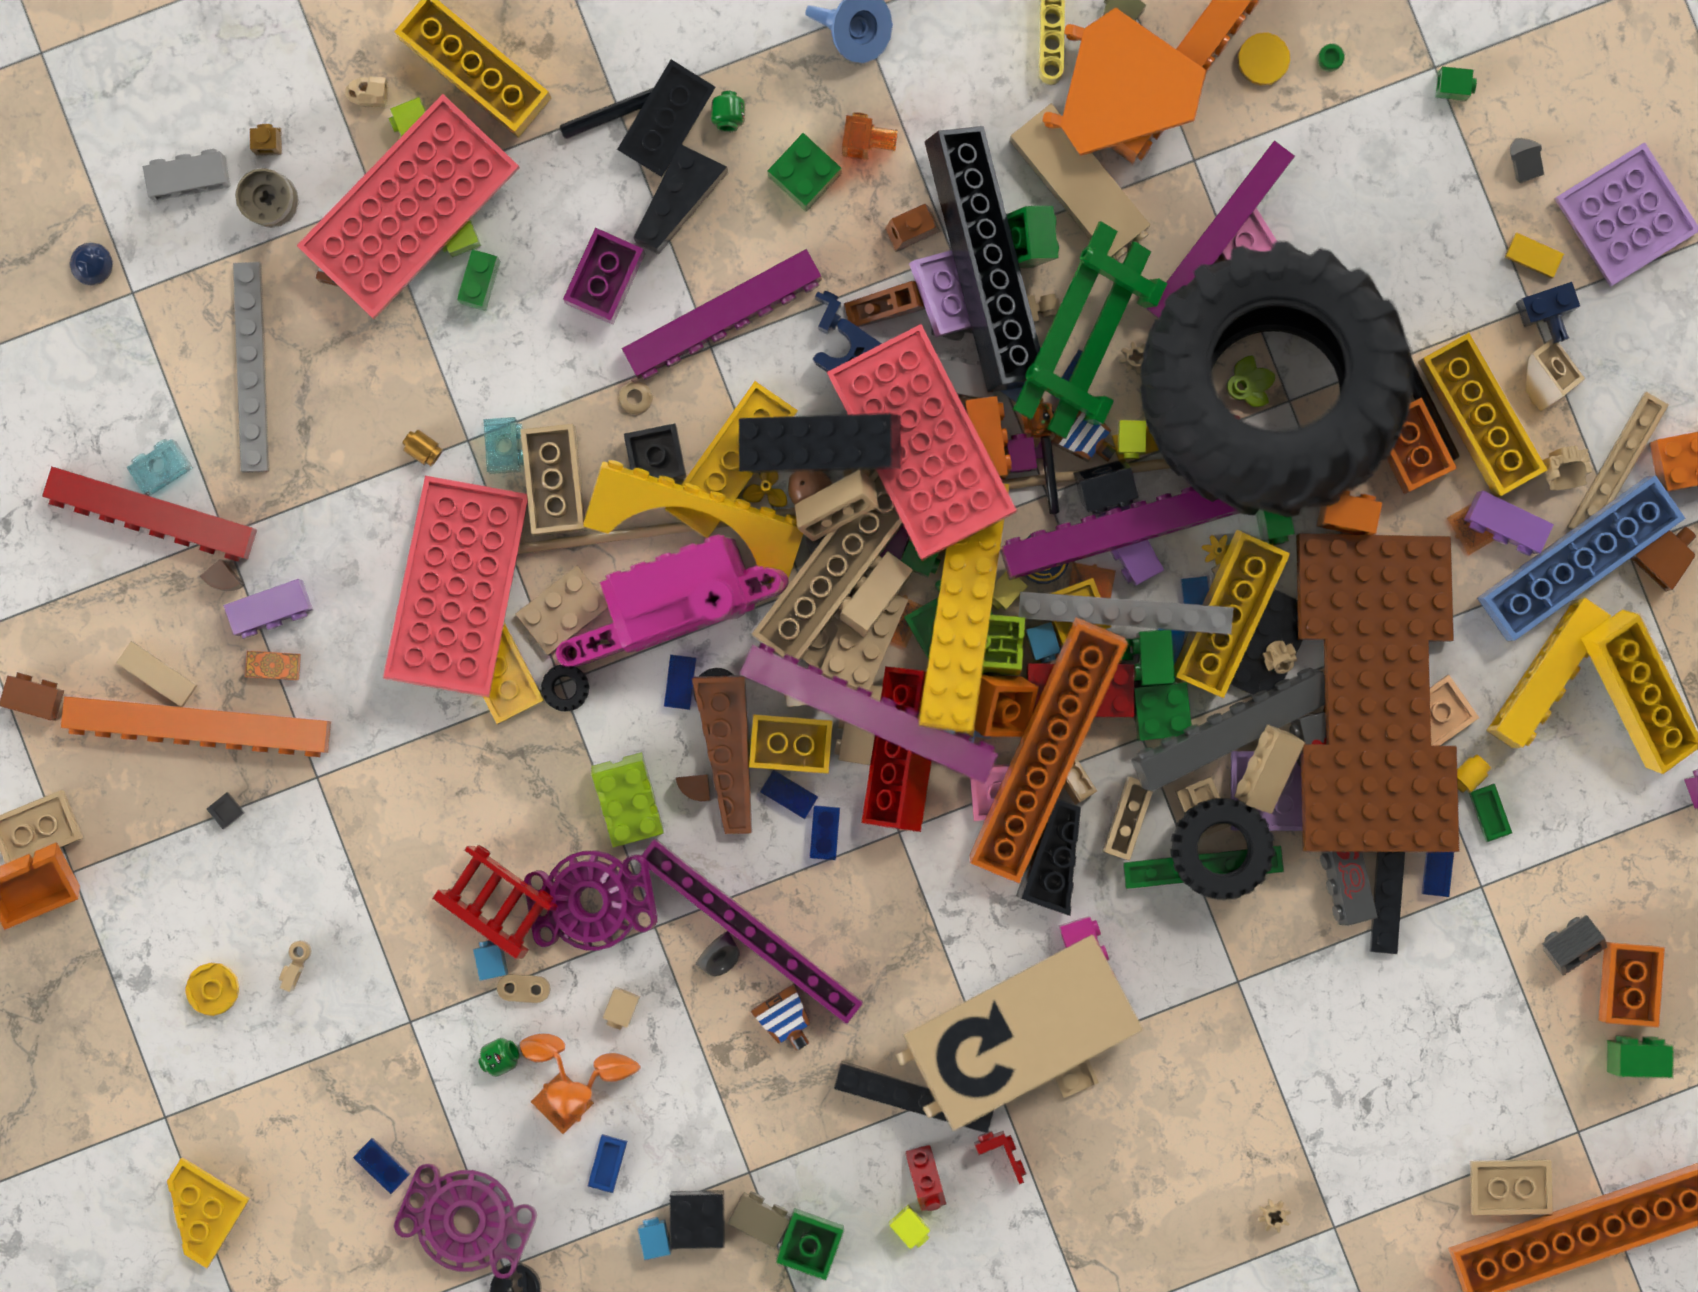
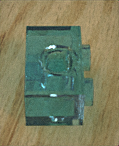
[483,417,524,474]
[127,439,193,496]

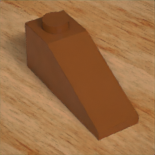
[844,281,925,327]

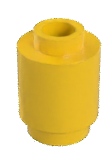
[1457,754,1491,793]

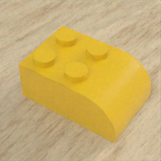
[749,714,833,774]

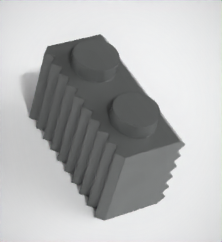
[1542,915,1607,975]

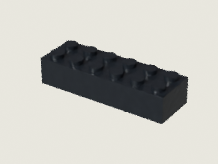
[739,413,901,473]

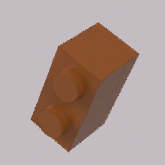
[0,672,64,721]

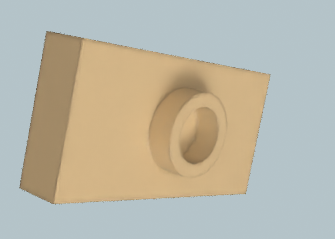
[1063,758,1097,805]

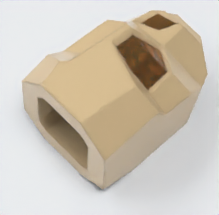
[345,77,388,107]

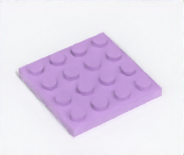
[1555,142,1698,287]

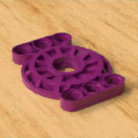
[524,850,658,951]
[394,1163,537,1279]

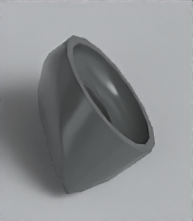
[696,931,740,976]

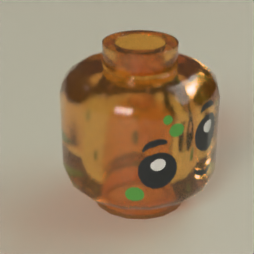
[1021,398,1055,438]

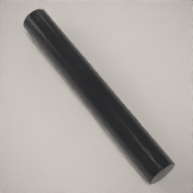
[1040,435,1060,514]

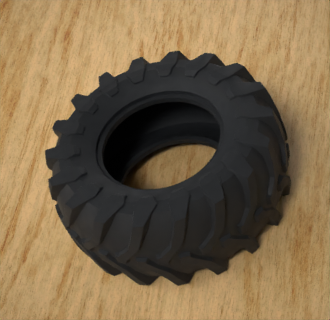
[1140,241,1413,517]

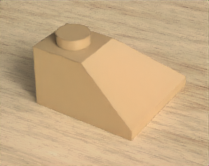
[1525,339,1585,411]

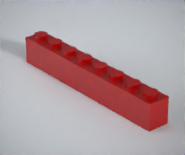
[42,466,257,562]

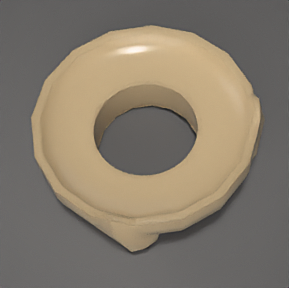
[619,380,653,414]

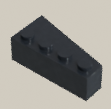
[633,144,728,254]
[1016,799,1081,916]

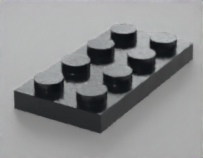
[617,59,716,177]
[1230,589,1303,695]

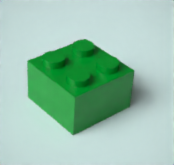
[767,133,842,211]
[1006,206,1059,268]
[1132,630,1175,686]
[1134,682,1192,741]
[1607,1036,1674,1078]
[776,1208,844,1281]

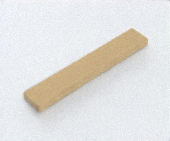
[1567,392,1669,530]

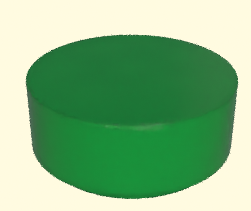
[1317,44,1345,71]

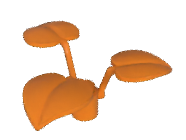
[519,1034,641,1119]

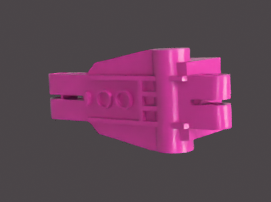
[556,534,789,666]

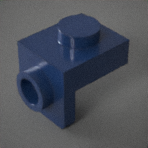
[815,291,841,334]

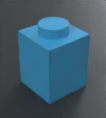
[1025,622,1060,664]
[473,940,508,981]
[638,1217,672,1260]

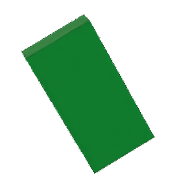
[1468,783,1512,842]

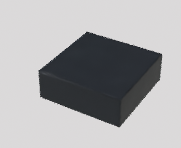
[207,792,245,829]

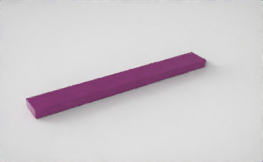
[1146,140,1295,319]

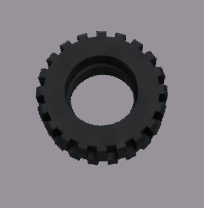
[1170,798,1275,900]

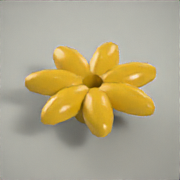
[1201,535,1229,566]

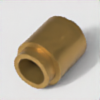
[402,429,443,467]

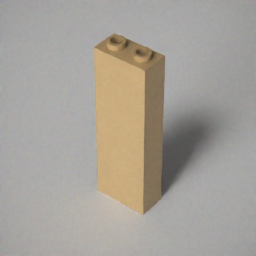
[1009,103,1150,260]

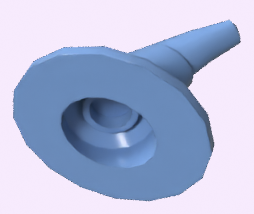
[805,0,893,63]

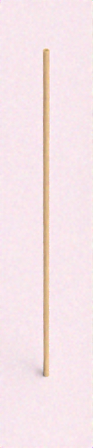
[518,459,1170,554]

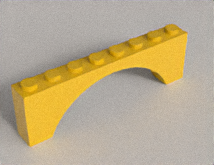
[583,460,803,584]

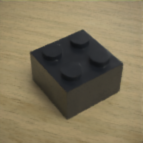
[624,423,687,480]
[1073,459,1139,514]
[670,1190,725,1249]

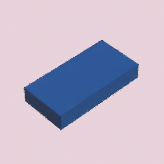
[588,1134,628,1193]

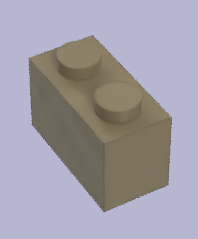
[728,1191,790,1249]

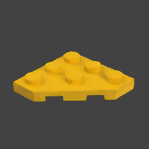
[167,1157,250,1268]

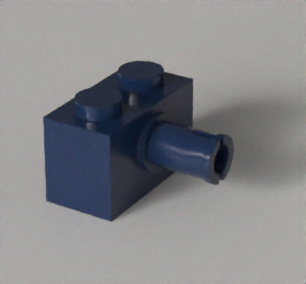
[1516,282,1580,344]

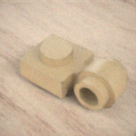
[1027,294,1060,323]
[279,941,312,992]

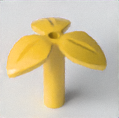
[742,472,787,507]

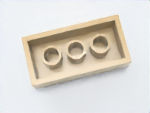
[520,423,587,537]

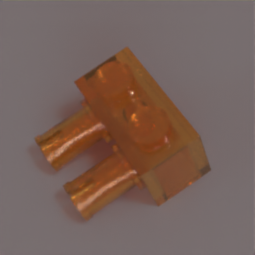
[842,112,898,160]

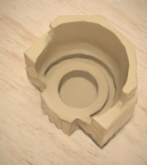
[1542,445,1592,491]

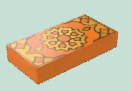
[245,651,301,680]

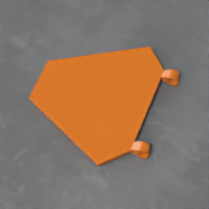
[1042,7,1206,156]

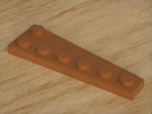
[692,675,752,834]

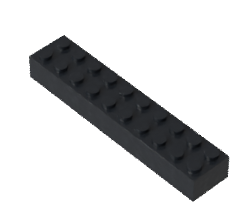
[924,126,1041,393]

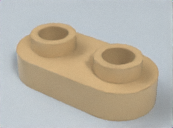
[497,974,551,1003]

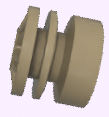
[235,168,299,228]

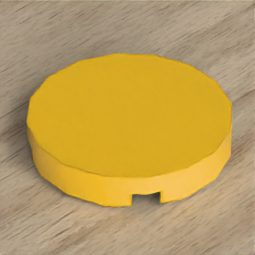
[1238,32,1290,86]
[185,962,240,1016]

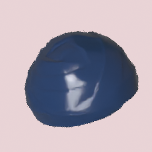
[70,242,113,285]

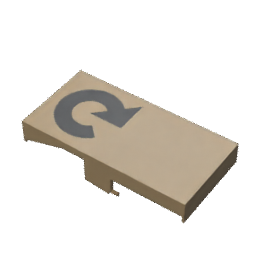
[896,934,1143,1130]

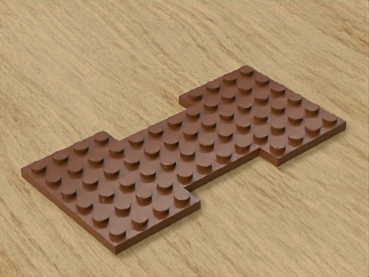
[1296,533,1459,852]

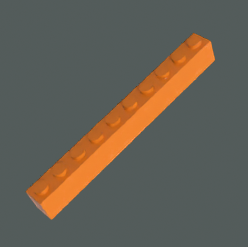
[61,696,331,757]

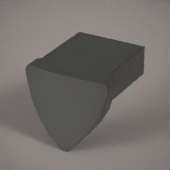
[1510,138,1544,183]

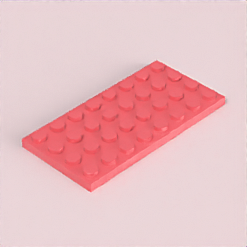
[296,94,520,319]
[827,324,1017,560]
[383,476,528,697]

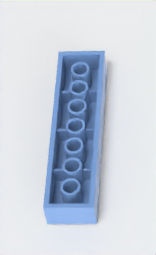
[1477,475,1686,641]

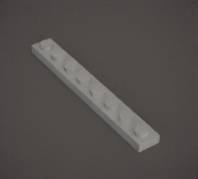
[233,262,269,472]
[1018,592,1233,634]

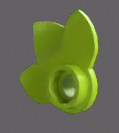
[1226,355,1276,407]

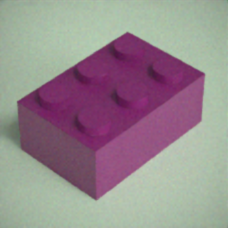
[563,227,645,325]

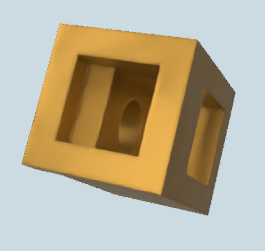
[250,124,282,155]

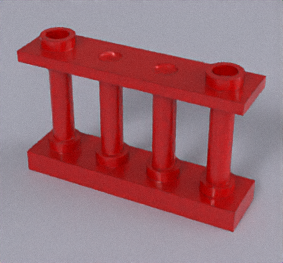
[432,845,558,959]

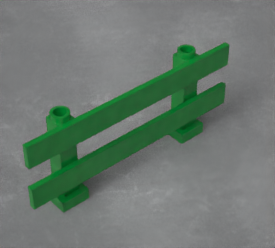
[1013,221,1167,439]

